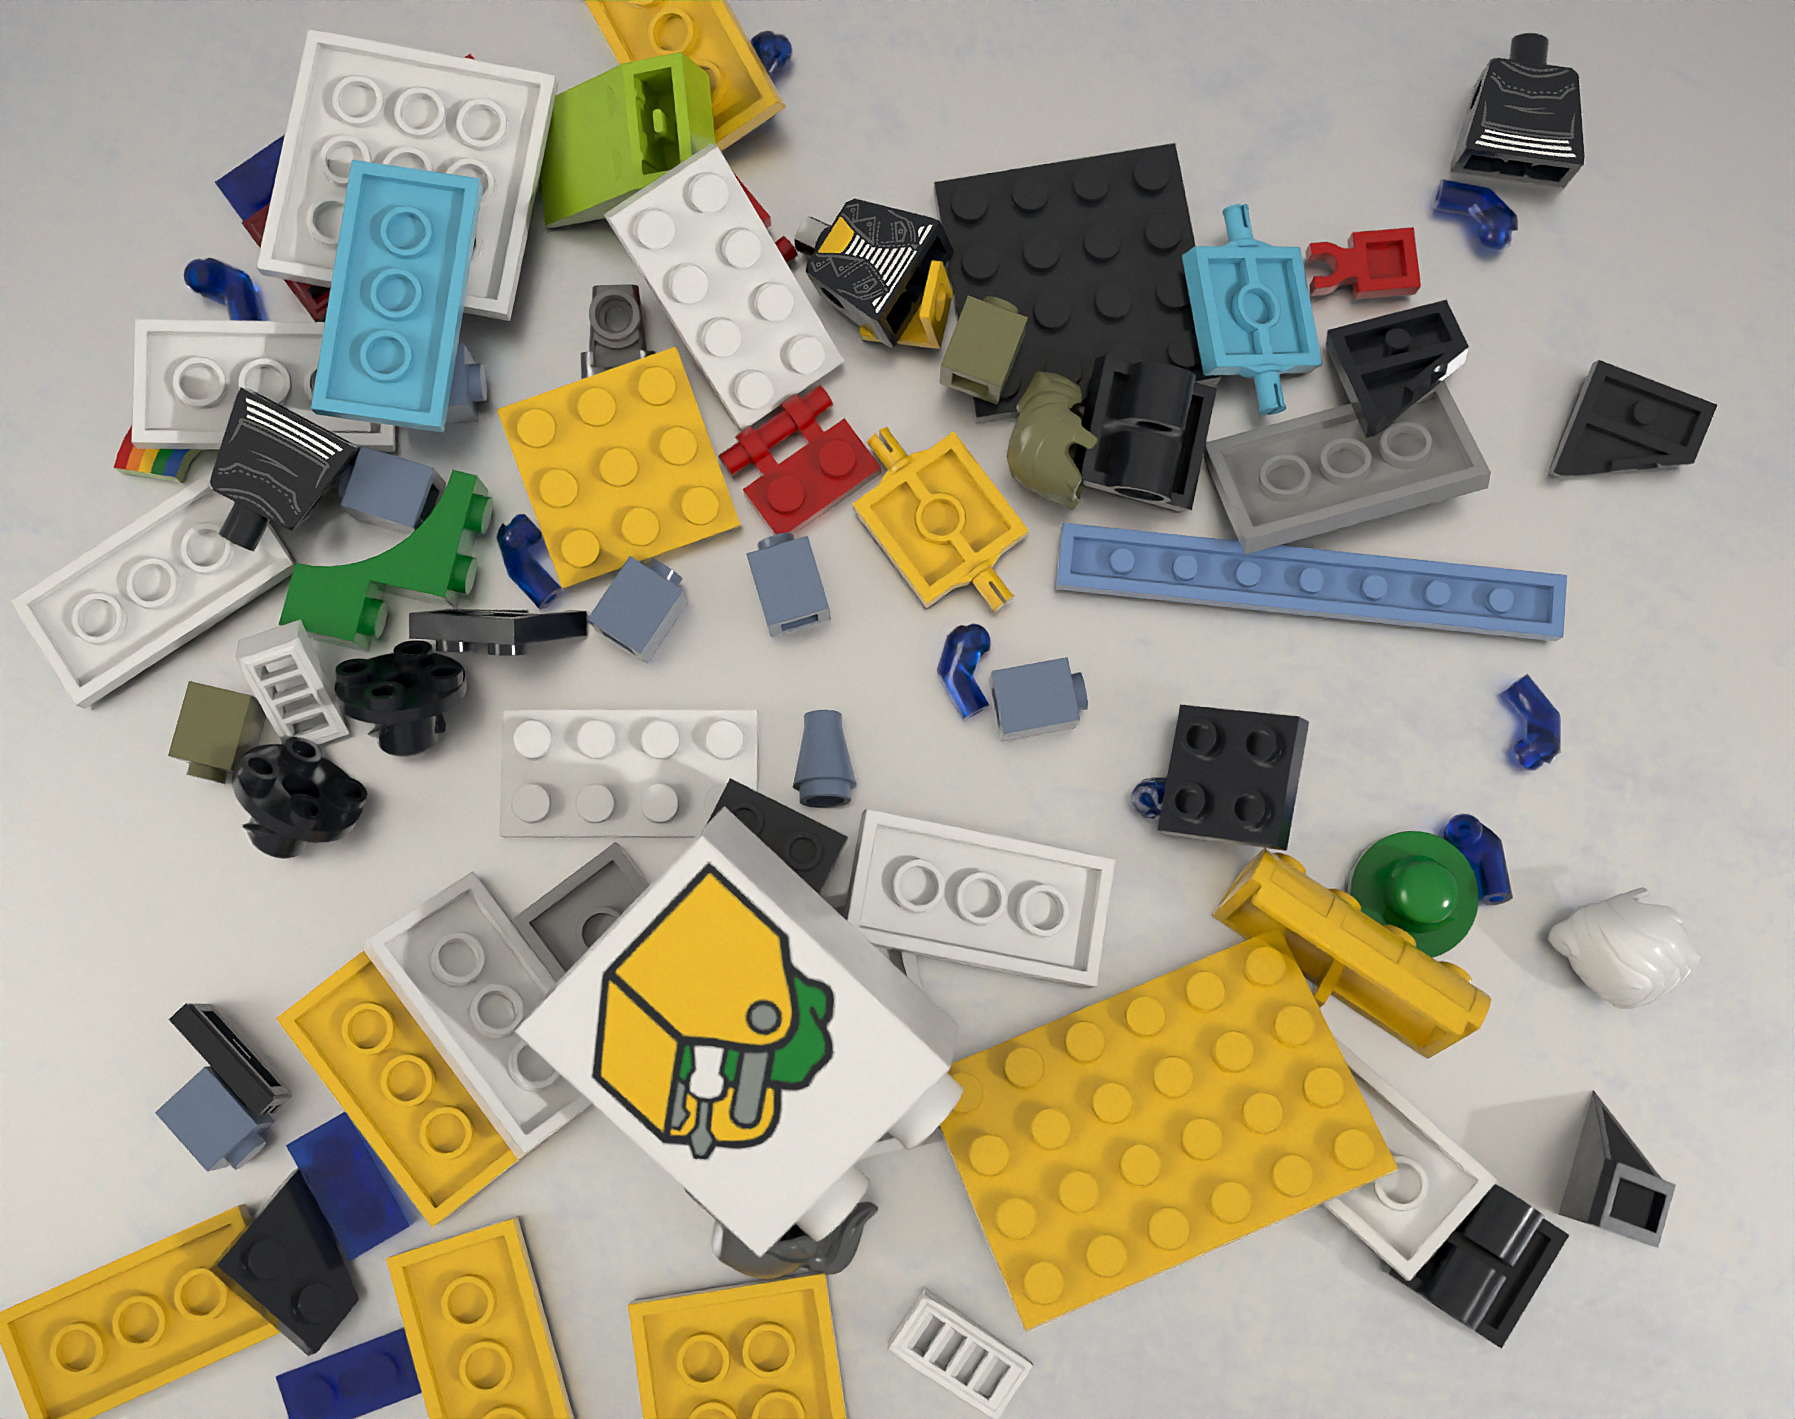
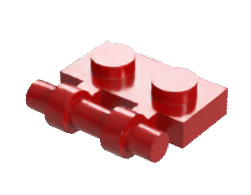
[718,385,881,535]

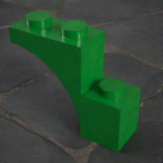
[278,470,493,652]

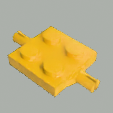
[852,427,1029,612]

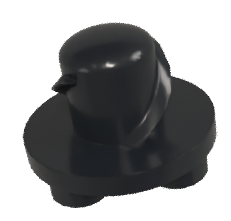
[334,640,467,757]
[232,737,368,859]

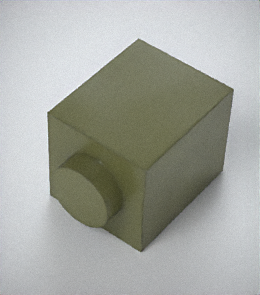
[939,295,1028,405]
[168,681,266,784]

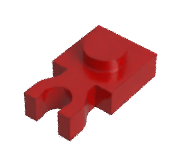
[1305,227,1421,300]

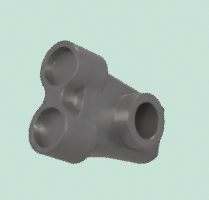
[580,284,655,379]

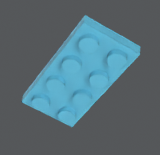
[311,160,483,433]

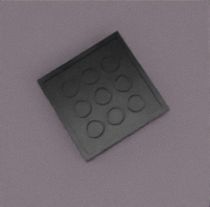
[933,143,1222,424]

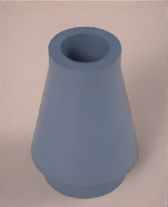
[793,710,857,808]

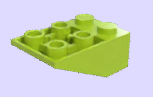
[540,52,716,228]

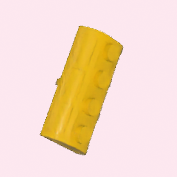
[1212,848,1491,1059]

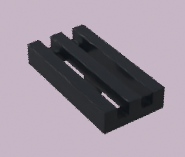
[168,1003,291,1116]

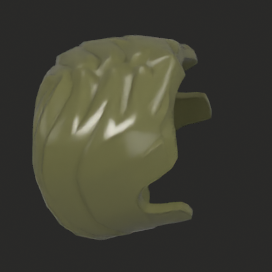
[1006,370,1098,510]

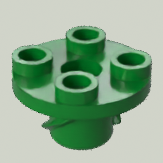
[1348,831,1479,958]

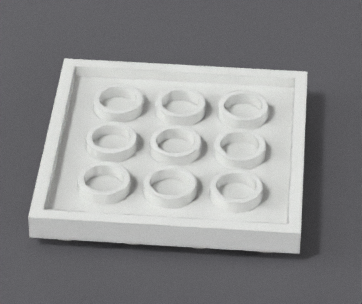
[256,28,558,321]

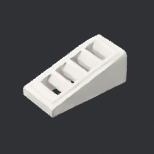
[235,619,350,745]
[888,1287,1034,1419]

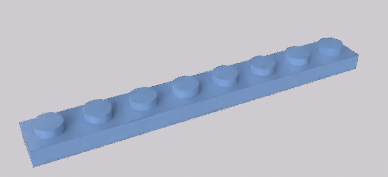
[1055,523,1567,641]

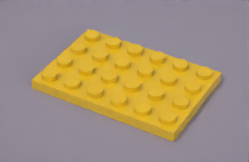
[939,927,1398,1333]

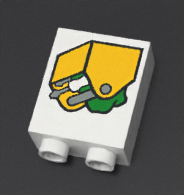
[515,806,963,1257]

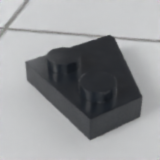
[1326,299,1469,438]
[1548,360,1718,478]
[409,609,587,656]
[209,1167,359,1356]

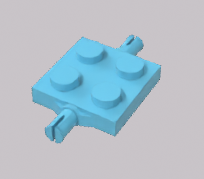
[1182,204,1323,415]

